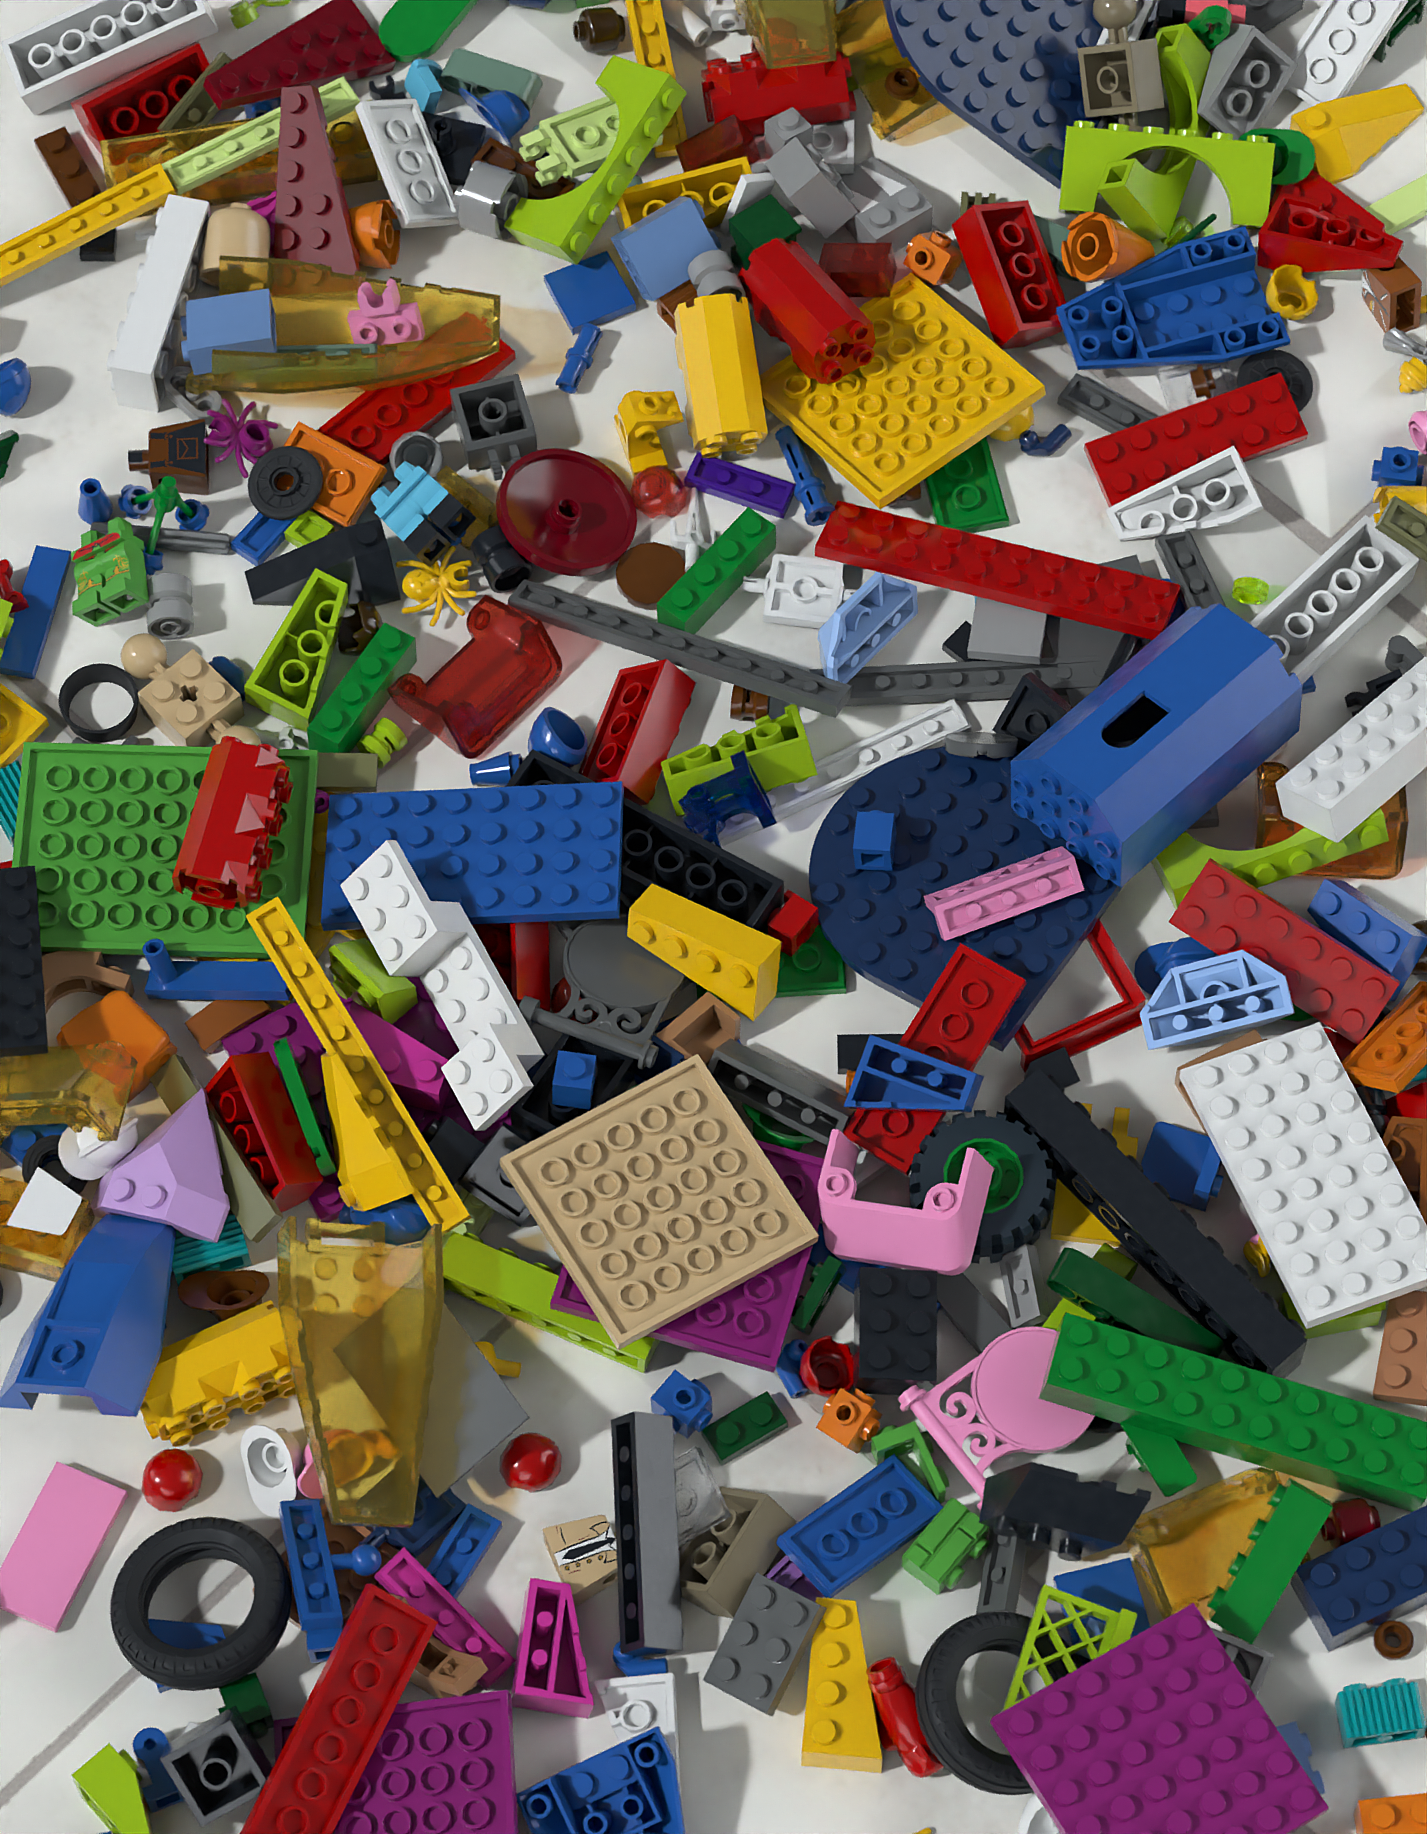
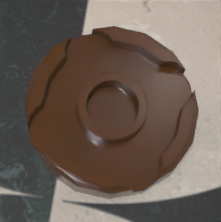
[616,542,686,610]

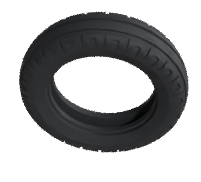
[110,1517,292,1691]
[915,1611,1083,1795]

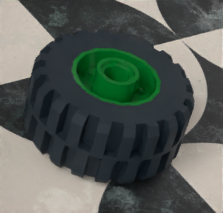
[909,1110,1057,1264]

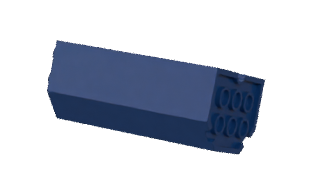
[1011,603,1303,888]

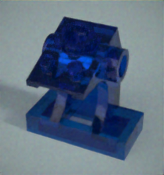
[678,750,777,848]

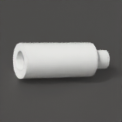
[660,0,712,47]

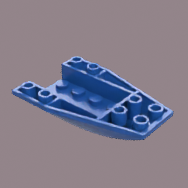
[1056,226,1290,370]
[0,1214,176,1417]

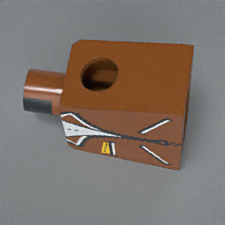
[1361,256,1422,333]

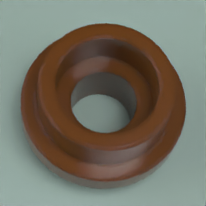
[885,67,919,100]
[1189,364,1217,399]
[1373,1620,1414,1660]

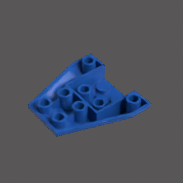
[516,1726,686,1834]

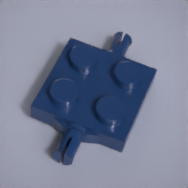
[355,1458,467,1558]

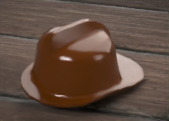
[177,1270,270,1322]

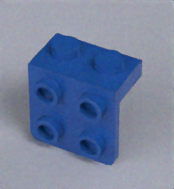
[1141,1122,1224,1212]

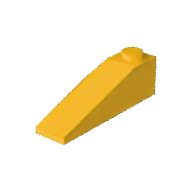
[1289,83,1424,185]
[321,1052,415,1212]

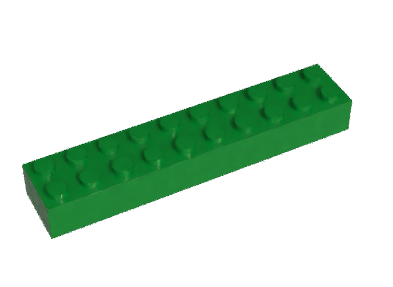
[1039,1312,1427,1512]

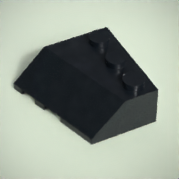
[979,1462,1151,1562]

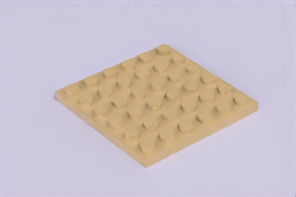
[500,1054,819,1350]

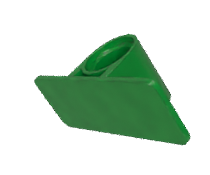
[1120,1422,1197,1497]

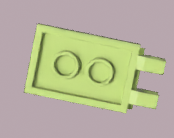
[519,96,663,186]

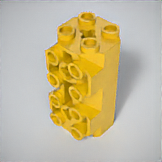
[674,293,768,458]
[140,1300,305,1447]

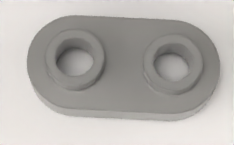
[163,366,223,425]

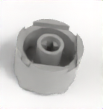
[454,161,528,240]

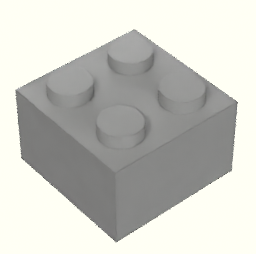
[764,137,858,239]

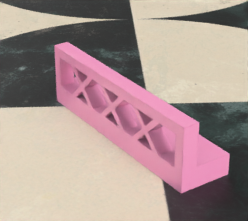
[923,846,1084,941]

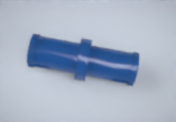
[555,323,603,394]

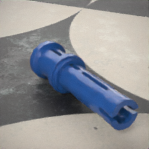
[775,425,835,526]

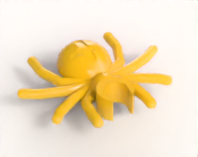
[396,545,477,627]

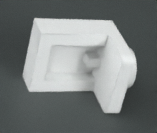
[709,0,745,32]

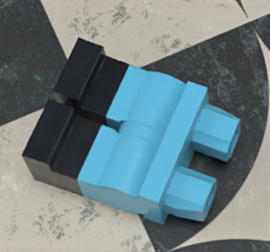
[370,461,477,568]

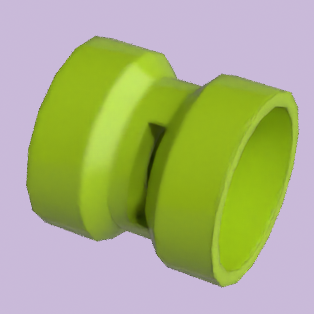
[356,717,408,769]

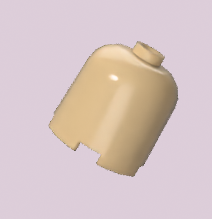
[198,203,271,291]

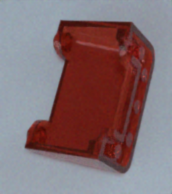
[387,595,562,759]

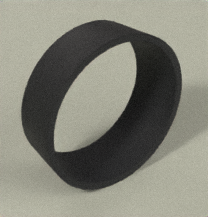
[58,663,138,742]

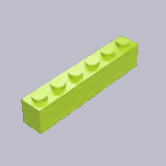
[433,1231,660,1374]

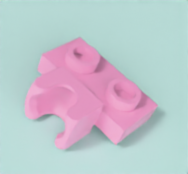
[347,279,425,346]

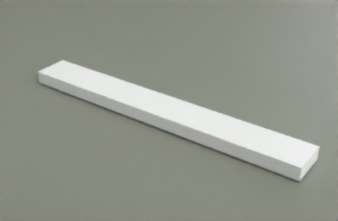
[695,699,972,847]

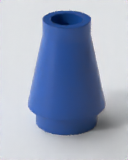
[78,478,113,525]
[469,751,523,787]

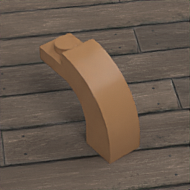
[42,951,135,1014]
[389,1593,488,1699]

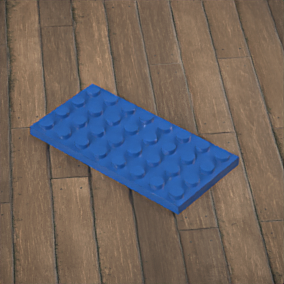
[321,781,624,931]

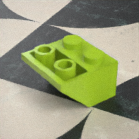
[328,938,418,1025]

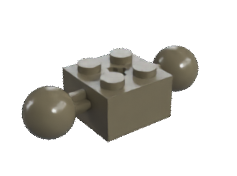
[1077,0,1164,165]

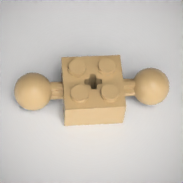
[121,633,261,747]

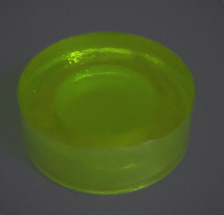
[1160,215,1194,248]
[1232,577,1269,605]

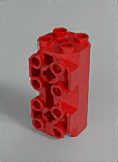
[701,40,856,142]
[738,237,876,384]
[172,736,293,910]

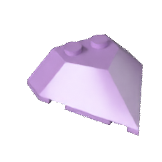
[87,1087,230,1243]

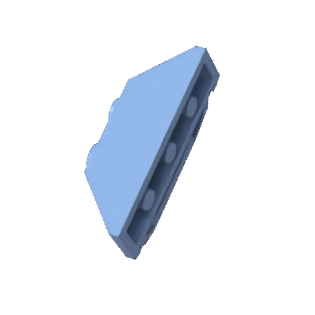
[818,572,918,684]
[1140,950,1295,1050]

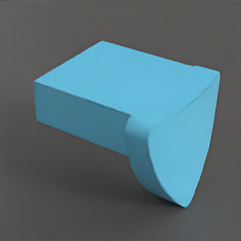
[404,59,443,114]

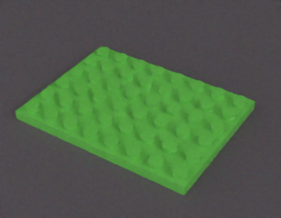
[12,742,319,959]

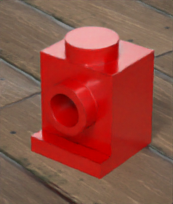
[767,889,819,957]

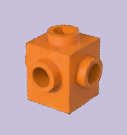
[903,230,963,286]
[816,1388,883,1454]

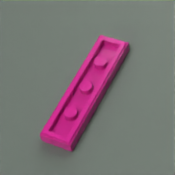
[374,1548,516,1690]

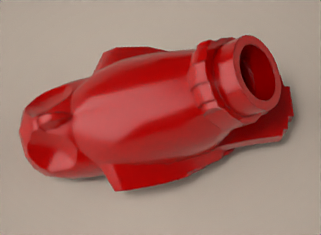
[866,1657,944,1778]

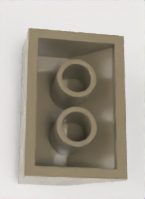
[679,1486,797,1619]

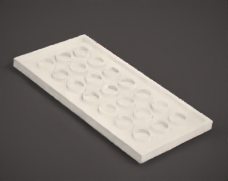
[1180,1022,1427,1329]

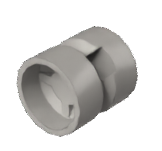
[687,250,746,302]
[146,573,194,640]

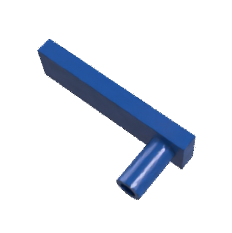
[142,939,291,1000]

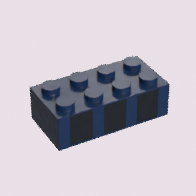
[1290,1505,1427,1652]

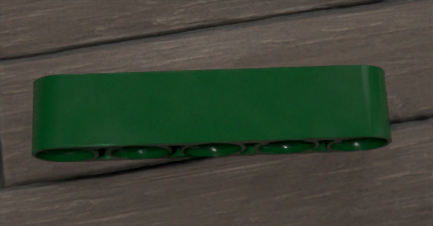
[1046,1247,1225,1358]

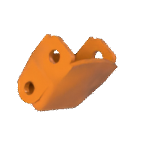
[56,990,177,1107]

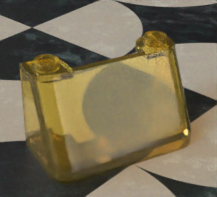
[819,0,953,142]
[0,1041,138,1146]
[1124,1467,1312,1620]

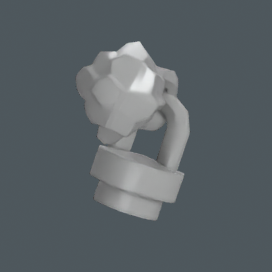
[1383,327,1427,363]

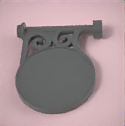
[519,913,685,1070]

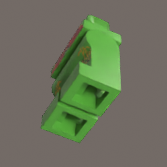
[71,517,149,627]

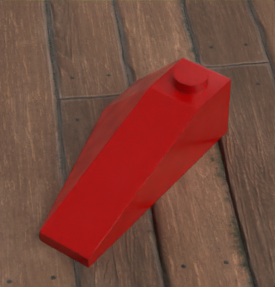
[1257,192,1404,273]

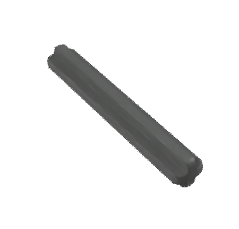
[90,521,231,554]

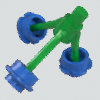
[118,476,210,575]

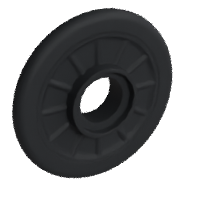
[1237,349,1313,412]
[248,446,323,520]

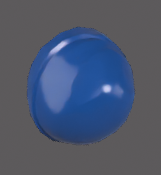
[0,357,31,417]
[528,707,588,768]

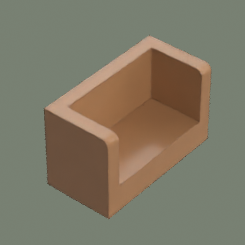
[656,991,741,1067]

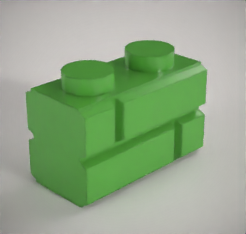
[902,1497,990,1595]

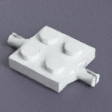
[742,553,857,629]

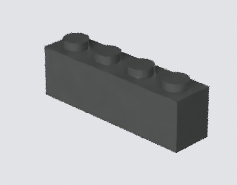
[707,1039,857,1146]

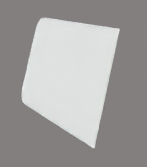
[6,1167,82,1235]

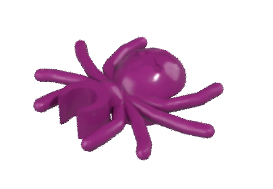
[204,398,278,478]

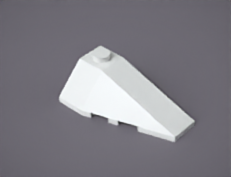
[1105,446,1263,542]

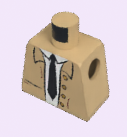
[542,1515,618,1607]

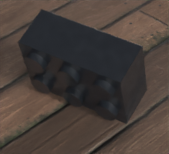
[511,1033,635,1141]
[853,1267,937,1395]

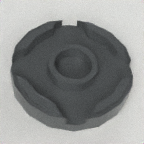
[945,732,1018,758]

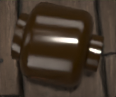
[573,7,625,53]

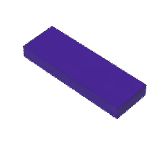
[684,452,796,519]

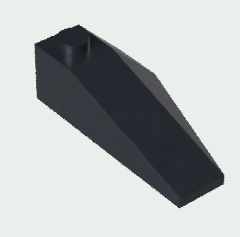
[244,519,401,606]

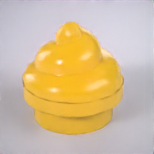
[1399,356,1427,393]

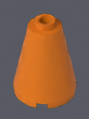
[349,199,400,269]
[1061,211,1155,283]

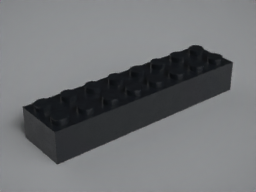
[505,749,784,933]

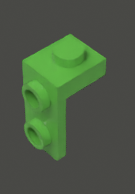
[871,1421,950,1503]

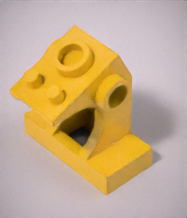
[614,390,684,480]

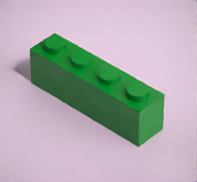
[657,507,776,635]
[307,622,417,753]
[1207,1477,1333,1645]

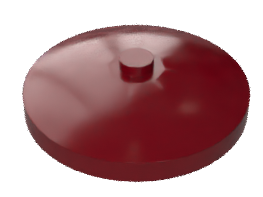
[496,448,637,576]

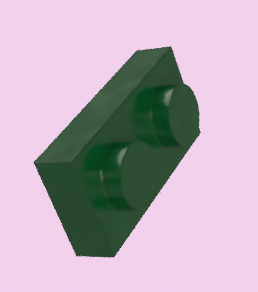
[791,1255,847,1336]
[701,1391,788,1466]

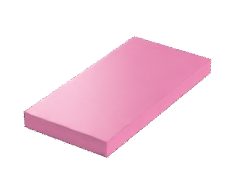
[0,1461,128,1633]

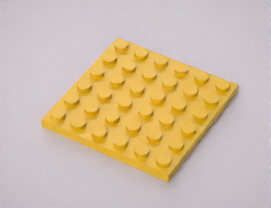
[759,273,1046,509]

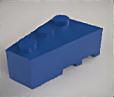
[1307,878,1427,1002]
[843,1035,984,1112]

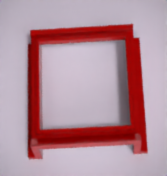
[1013,918,1146,1073]

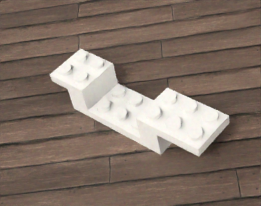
[340,840,545,1131]

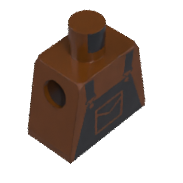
[128,419,209,495]

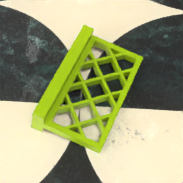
[1002,1584,1137,1712]

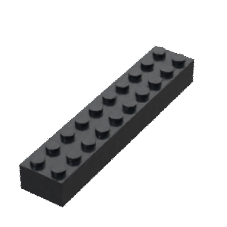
[1004,1068,1307,1379]

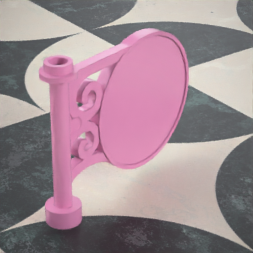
[898,1327,1094,1511]

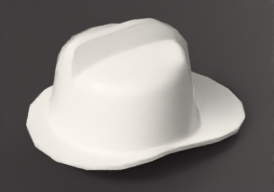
[58,1106,139,1181]
[240,1425,303,1517]

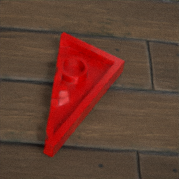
[1269,169,1385,232]

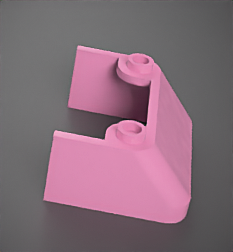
[818,1129,994,1276]

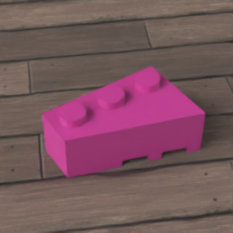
[348,1001,451,1113]
[511,1578,594,1719]

